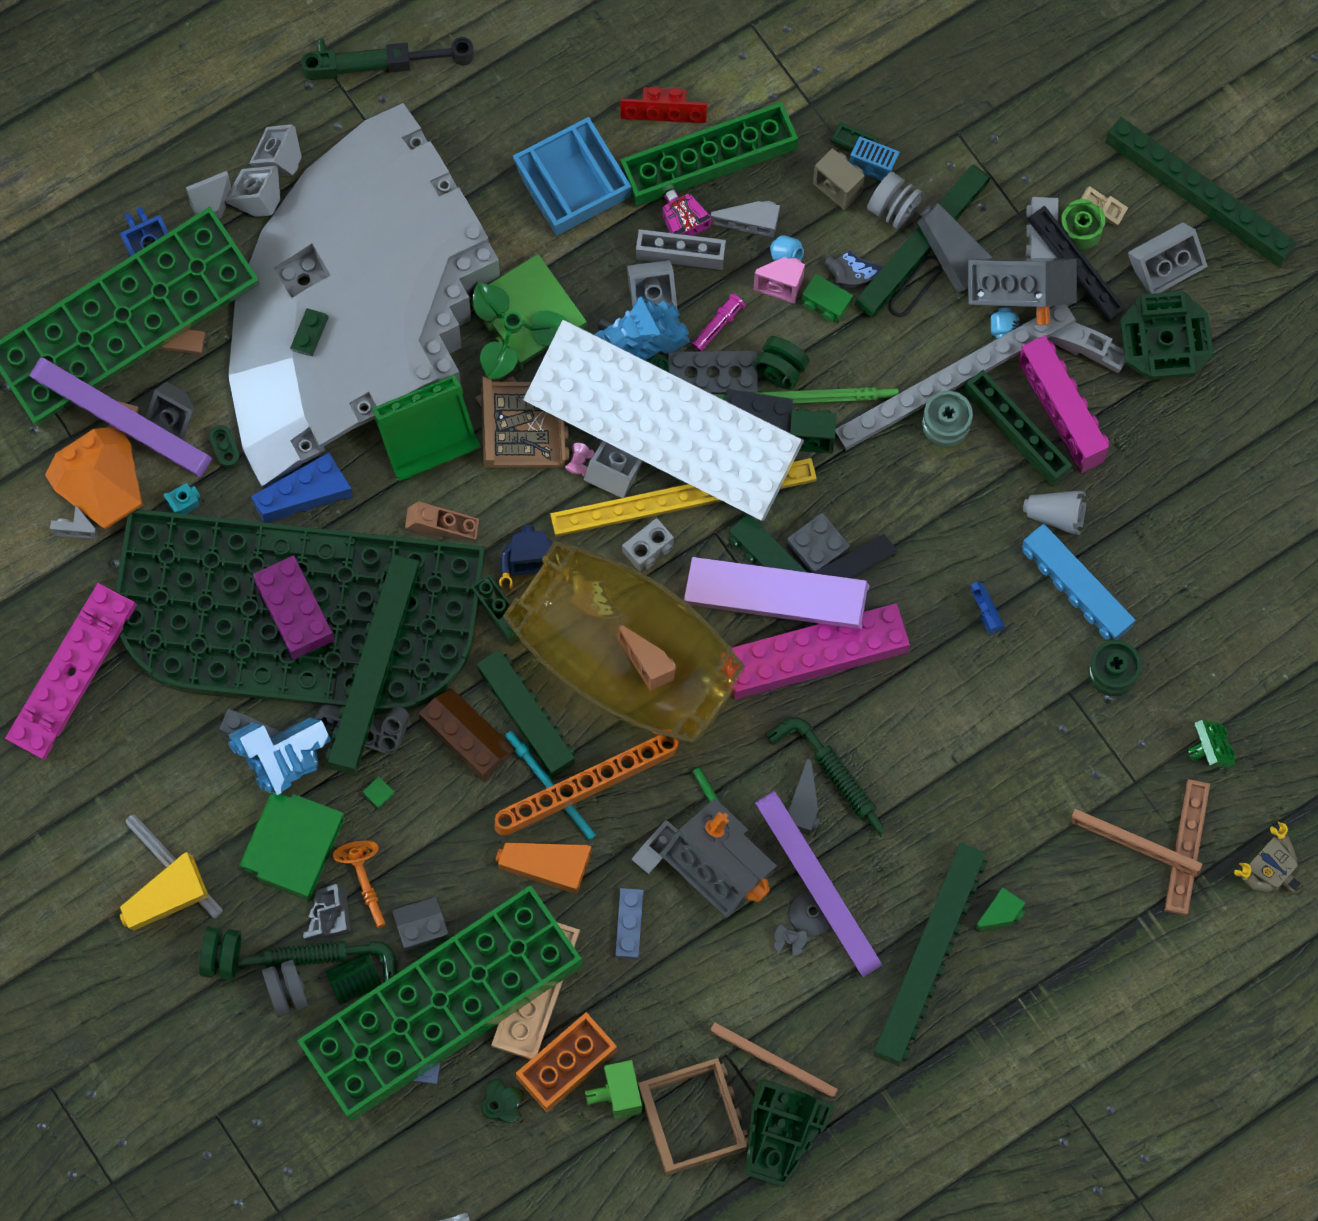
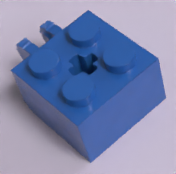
[120,207,169,257]

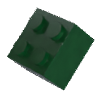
[790,408,836,454]

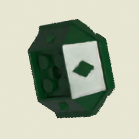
[1119,291,1214,380]

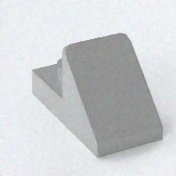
[50,506,98,540]

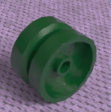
[753,336,810,390]
[1088,640,1141,696]
[199,926,241,981]

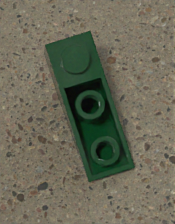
[470,574,529,647]

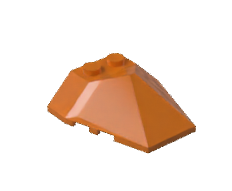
[45,427,143,529]

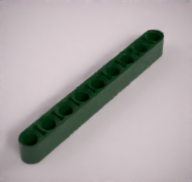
[855,164,991,318]

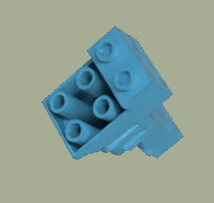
[594,296,690,360]
[228,718,331,795]

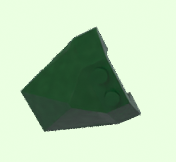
[745,1079,834,1187]

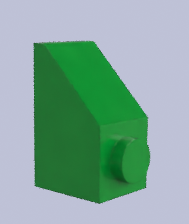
[975,888,1026,932]

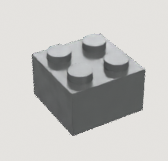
[786,513,850,573]

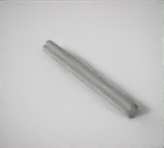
[125,814,223,918]

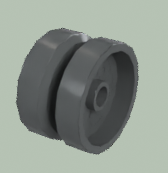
[262,959,309,1018]

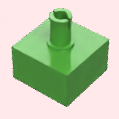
[585,1060,642,1120]

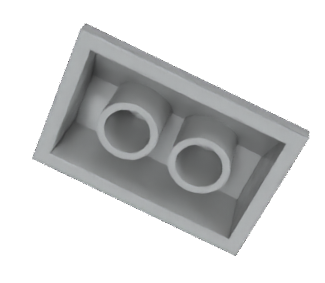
[1128,223,1208,294]

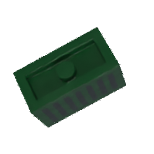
[325,953,381,1004]

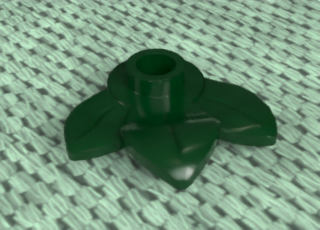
[481,1079,524,1123]

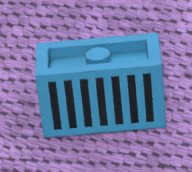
[849,136,900,181]

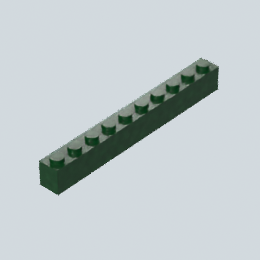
[1105,117,1297,268]
[326,554,420,776]
[873,842,988,1066]

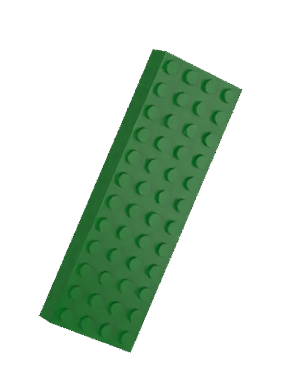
[0,207,259,427]
[297,885,584,1122]

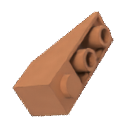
[405,502,479,540]

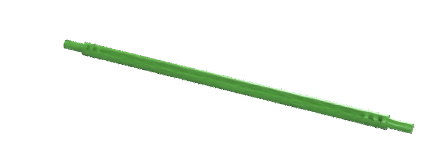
[545,387,899,413]

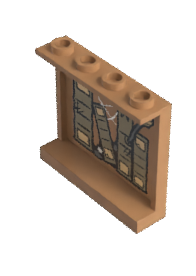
[481,377,569,468]

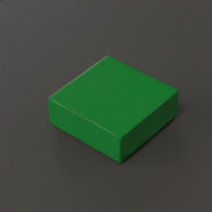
[363,777,395,809]

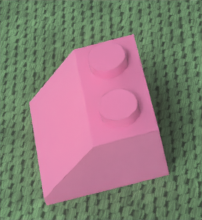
[753,257,805,304]

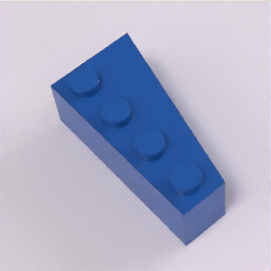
[251,453,353,523]

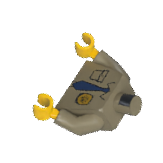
[1234,822,1302,893]

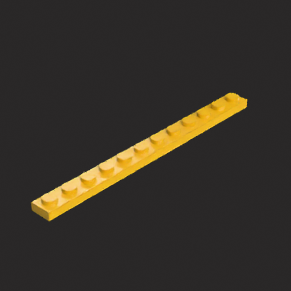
[550,458,817,537]

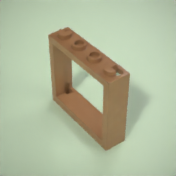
[638,1058,749,1176]

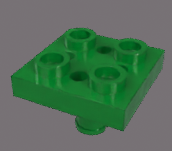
[1188,720,1236,768]

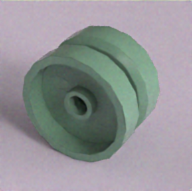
[922,391,973,447]

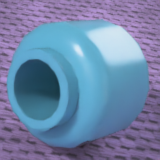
[770,235,804,261]
[991,308,1020,340]

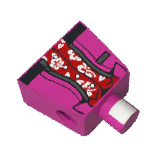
[663,190,711,236]

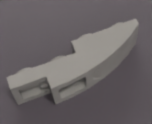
[1047,323,1125,373]

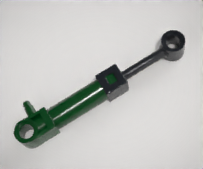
[301,37,474,80]

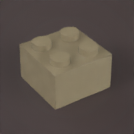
[813,148,865,211]

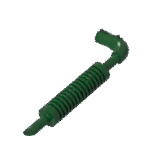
[765,717,883,838]
[239,941,398,982]

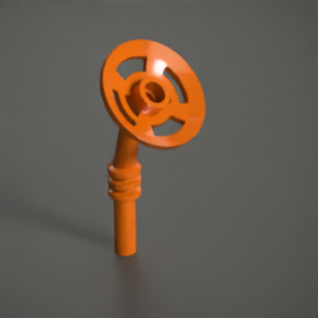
[333,840,386,928]

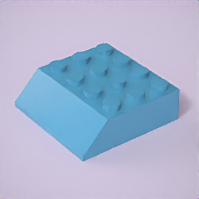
[513,117,631,236]

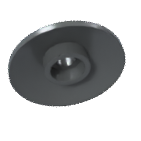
[790,891,831,936]

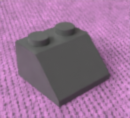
[392,897,449,954]

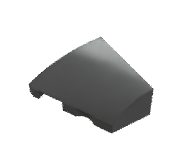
[303,884,351,940]

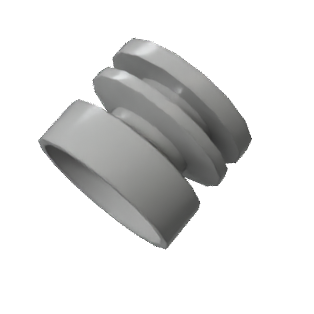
[867,171,924,230]

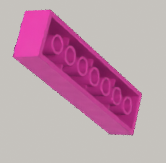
[723,603,910,700]

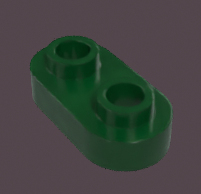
[209,425,240,468]

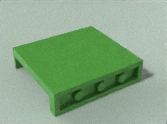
[471,254,587,371]

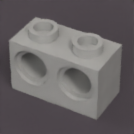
[622,518,674,572]

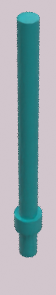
[505,731,596,841]

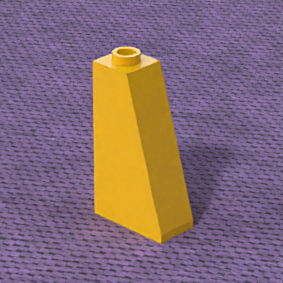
[120,852,209,931]

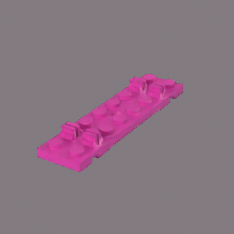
[5,583,137,761]

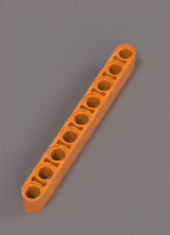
[494,732,678,836]

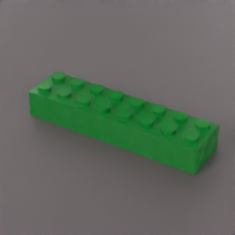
[620,102,798,207]

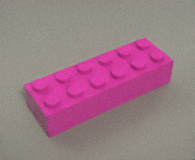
[1018,335,1110,473]

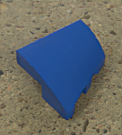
[971,582,1006,635]

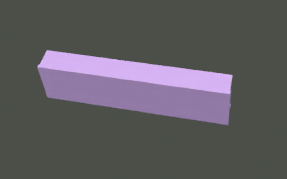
[684,557,870,629]

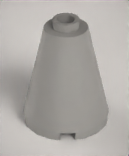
[1023,490,1086,535]

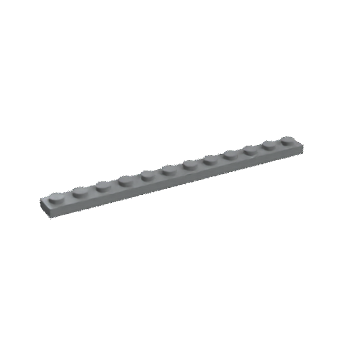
[835,304,1076,450]

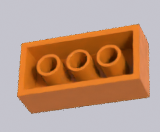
[516,1012,617,1113]

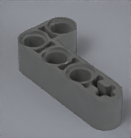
[314,705,409,754]

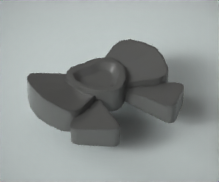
[773,924,807,956]

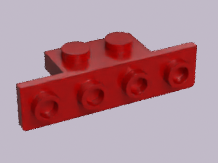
[620,87,707,123]

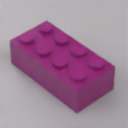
[253,556,334,660]

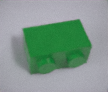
[801,274,853,324]

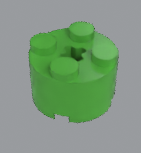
[1060,199,1105,250]

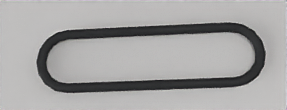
[889,256,943,317]

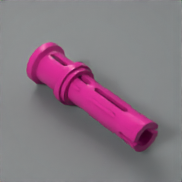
[691,293,746,352]

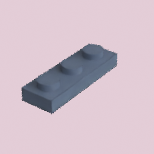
[616,888,643,959]

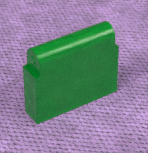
[238,793,345,902]

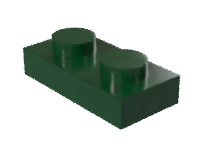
[290,308,329,357]

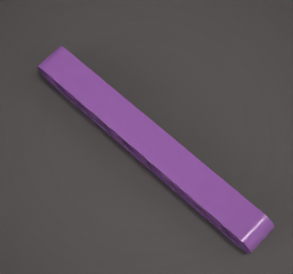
[29,357,212,478]
[755,791,883,977]

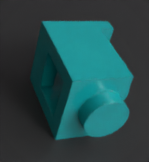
[163,483,201,514]

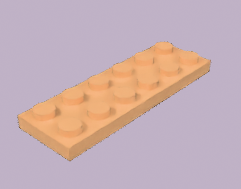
[491,923,580,1060]

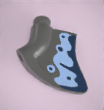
[824,249,883,289]

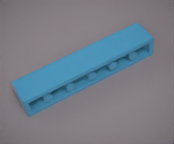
[1022,523,1135,640]

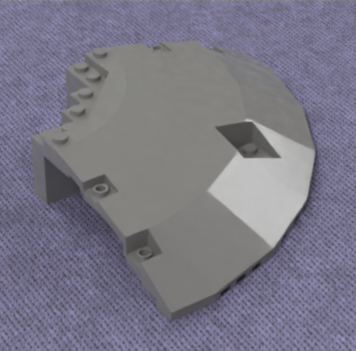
[228,103,500,489]

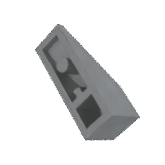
[711,201,780,238]

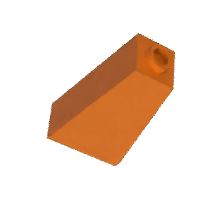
[495,843,591,894]

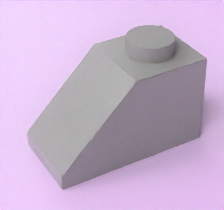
[632,820,678,874]

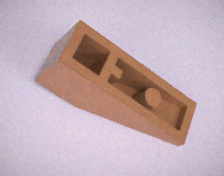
[617,625,676,691]

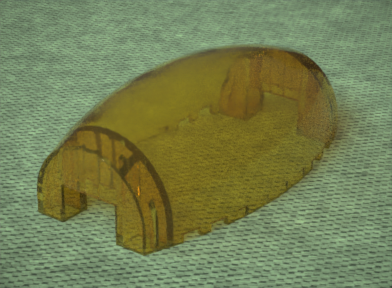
[503,541,745,745]

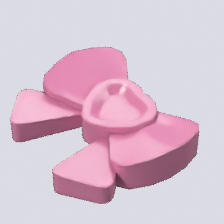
[566,443,595,477]

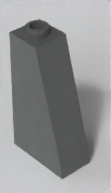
[917,203,992,292]

